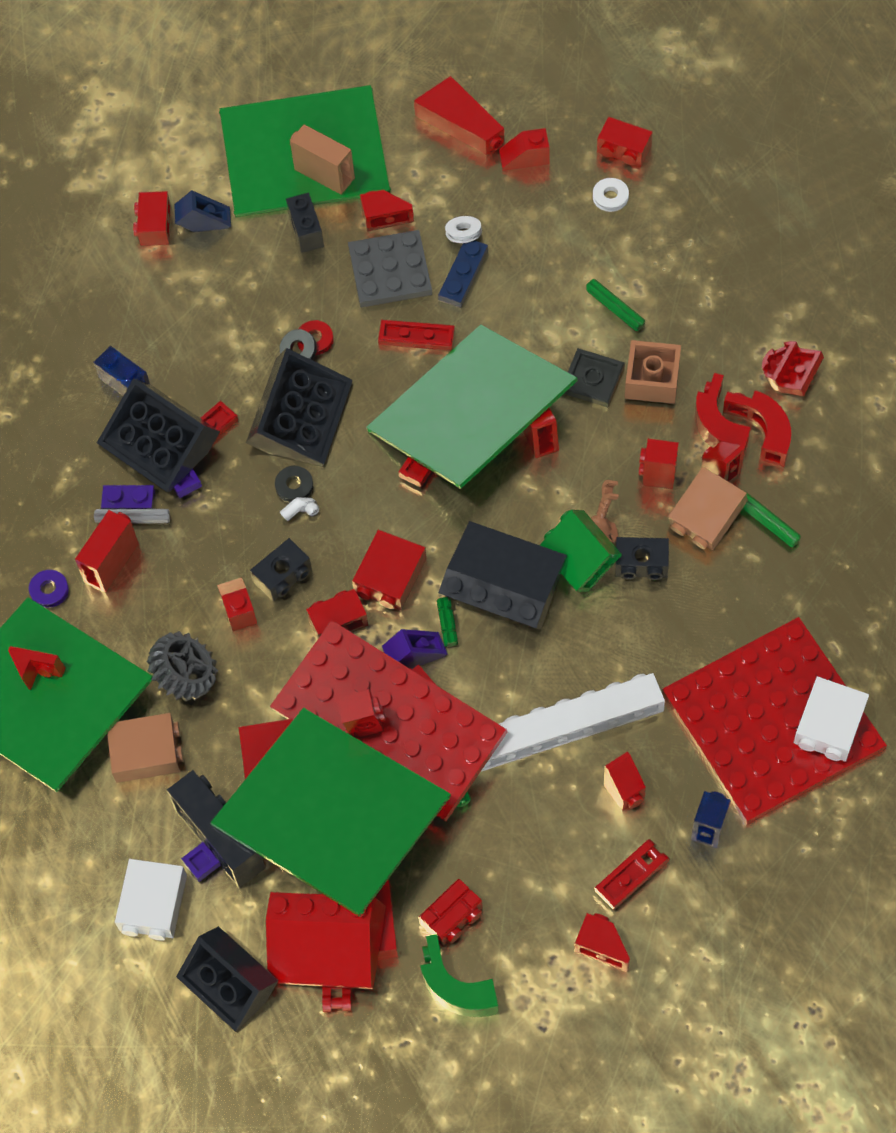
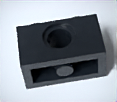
[286,192,324,253]
[615,537,669,580]
[250,538,312,601]

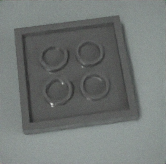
[348,230,432,308]

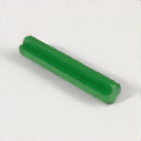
[586,279,645,331]
[743,491,801,547]

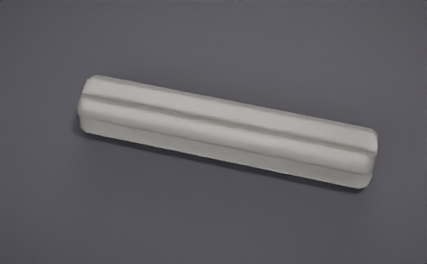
[94,509,170,523]

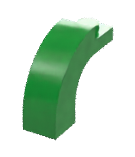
[420,934,499,1017]

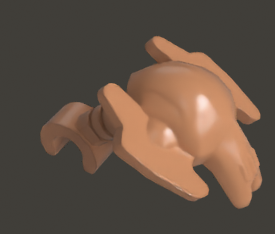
[591,480,619,543]

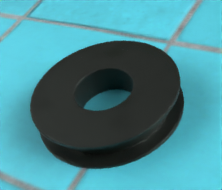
[280,329,317,360]
[275,466,313,503]

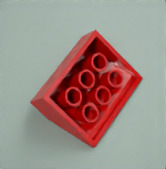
[266,892,386,989]

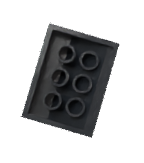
[246,348,353,466]
[97,378,220,492]
[438,521,567,629]

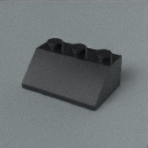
[176,926,278,1032]

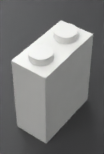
[794,676,869,762]
[115,859,187,940]

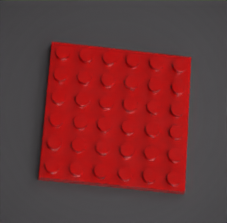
[662,617,887,825]

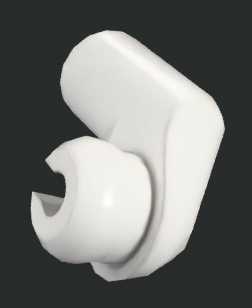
[280,497,320,521]

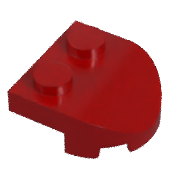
[762,341,824,396]

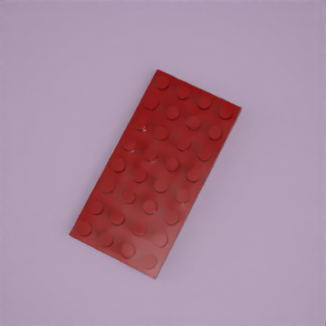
[270,620,508,821]

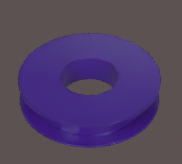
[29,570,69,608]

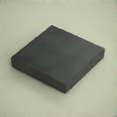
[564,348,625,407]

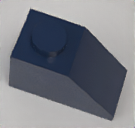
[174,190,231,232]

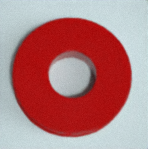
[297,320,334,356]

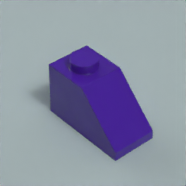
[382,629,448,669]

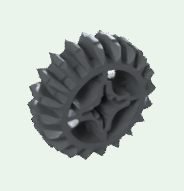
[146,631,218,701]

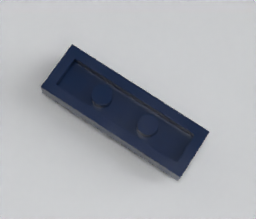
[438,241,488,308]

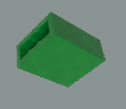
[540,509,622,591]

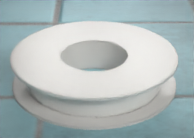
[593,178,629,212]
[445,216,482,243]

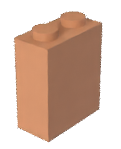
[290,125,355,195]
[668,467,748,551]
[107,713,184,783]

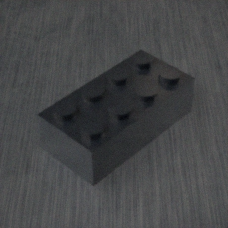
[167,770,265,889]

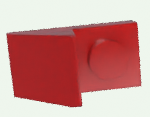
[8,646,66,690]

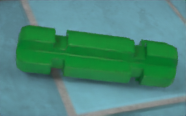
[437,597,458,647]

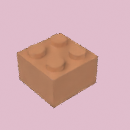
[625,340,681,404]

